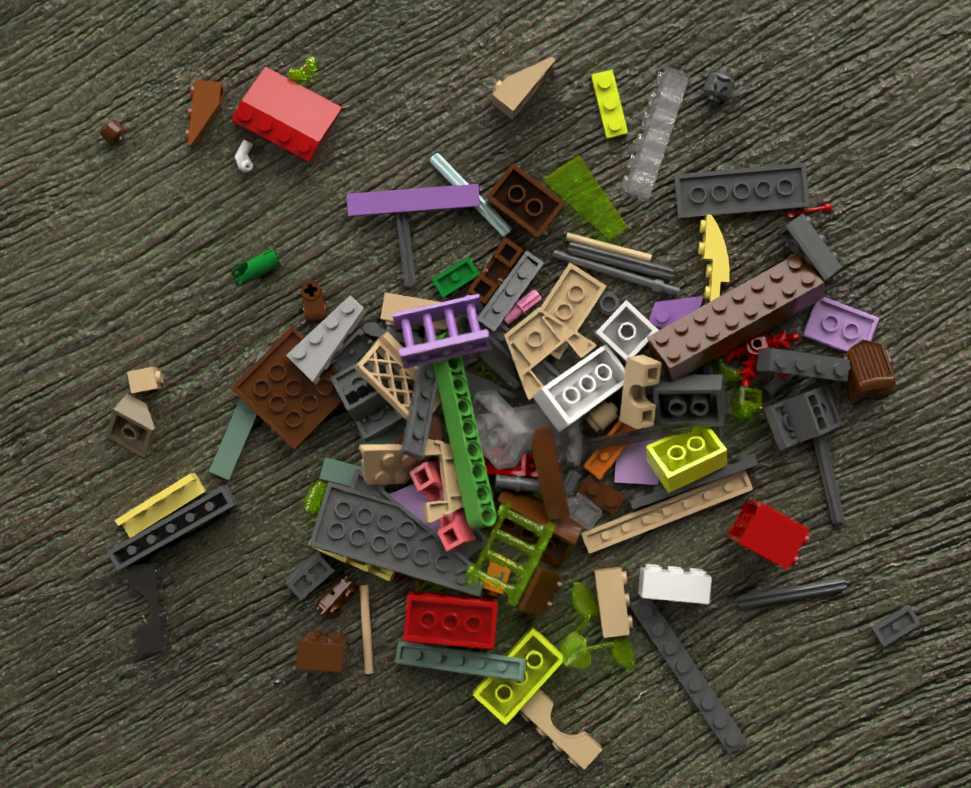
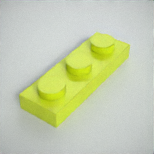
[591,70,628,140]

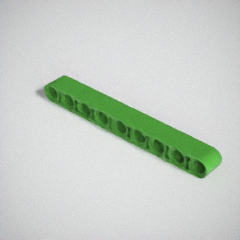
[433,332,496,530]

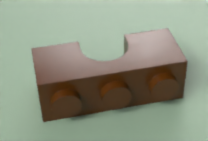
[467,237,523,306]

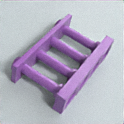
[392,294,492,369]

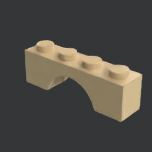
[519,688,602,769]

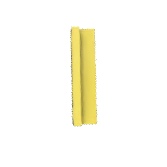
[115,473,206,538]

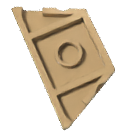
[359,444,431,485]

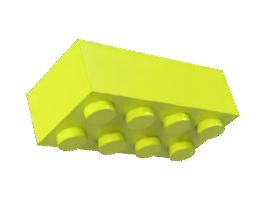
[473,626,566,725]

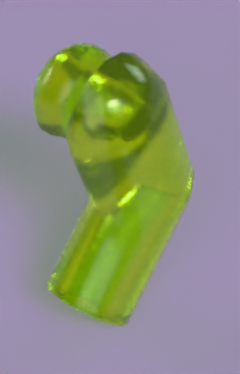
[289,56,318,79]
[714,357,743,382]

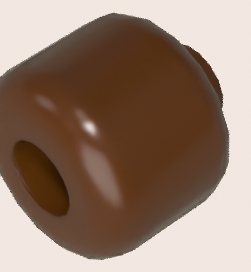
[100,120,125,144]

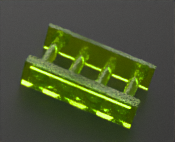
[466,500,556,607]

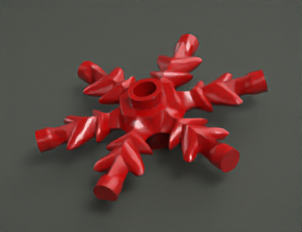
[714,328,799,389]

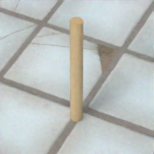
[565,232,652,262]
[359,585,373,674]

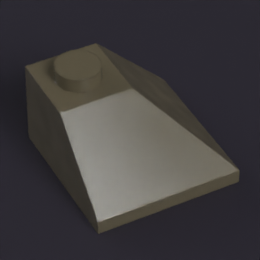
[106,393,155,457]

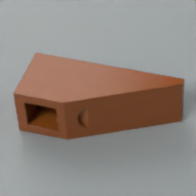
[185,80,225,149]

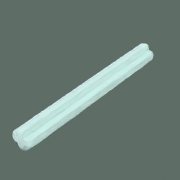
[430,153,512,237]

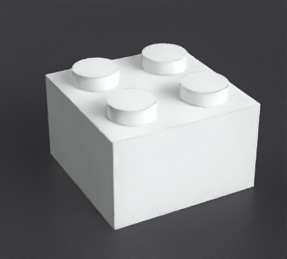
[594,300,658,364]

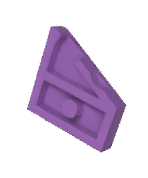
[648,296,703,328]

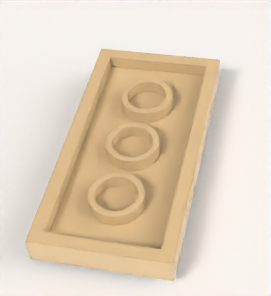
[540,263,607,360]

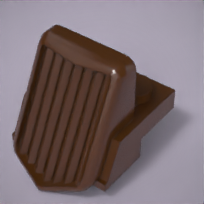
[843,339,896,401]

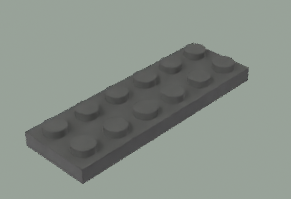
[673,163,810,219]

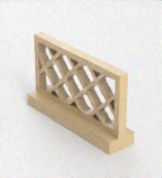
[354,331,441,420]

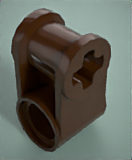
[301,281,328,324]

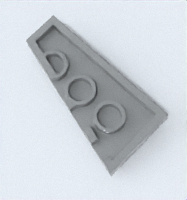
[286,295,366,385]

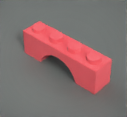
[409,461,476,552]

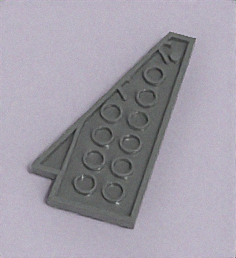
[309,468,486,597]

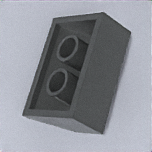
[778,214,842,281]

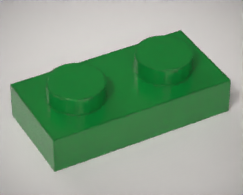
[431,256,479,298]

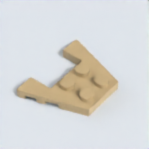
[504,307,597,400]
[423,439,464,524]

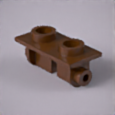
[316,574,359,619]

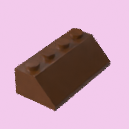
[485,489,583,569]

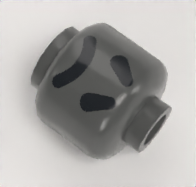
[703,70,735,104]

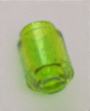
[303,480,328,514]

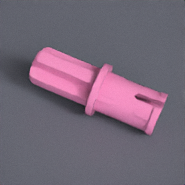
[504,290,542,326]

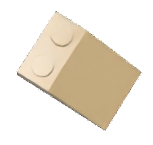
[492,57,555,120]

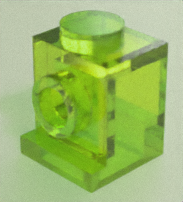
[732,386,762,419]

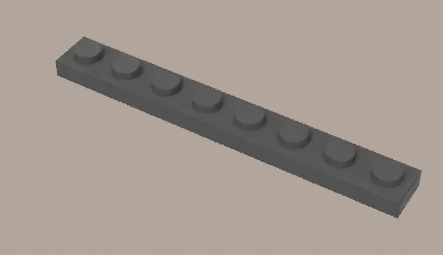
[630,598,747,754]

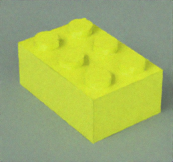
[646,427,727,493]

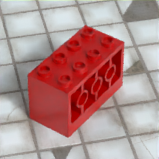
[726,499,810,570]
[403,590,498,649]

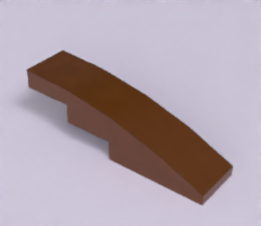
[529,425,571,520]

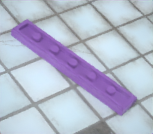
[347,184,480,217]

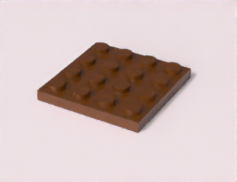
[231,326,342,450]

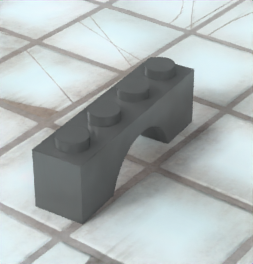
[756,348,850,382]

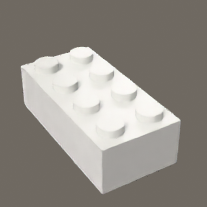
[533,344,625,432]

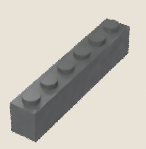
[107,485,238,571]

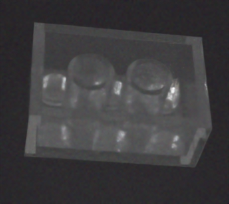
[471,390,535,469]

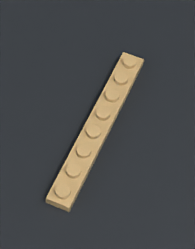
[581,470,753,554]

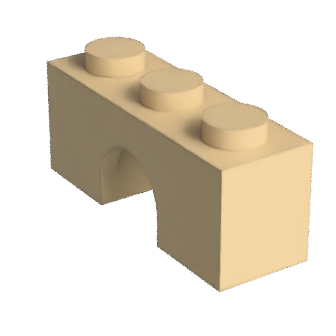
[619,355,662,429]

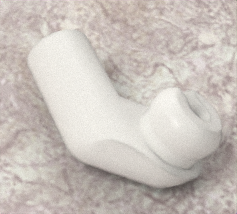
[235,140,253,173]

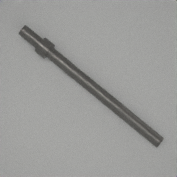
[552,249,680,296]

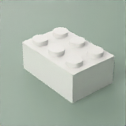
[638,564,712,604]

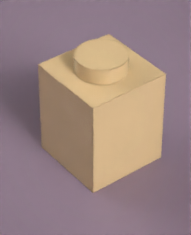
[127,367,163,394]

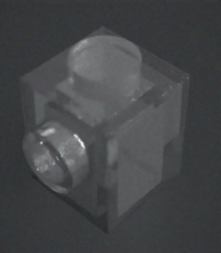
[568,492,603,531]

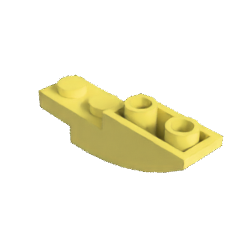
[698,215,730,303]

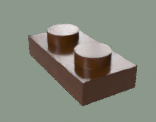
[577,473,626,515]

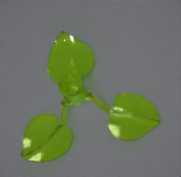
[560,582,636,669]

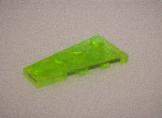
[542,155,628,240]

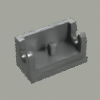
[330,328,374,372]
[286,550,334,600]

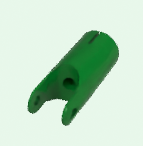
[231,248,282,286]

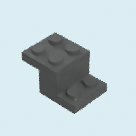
[330,361,405,443]
[764,384,842,450]

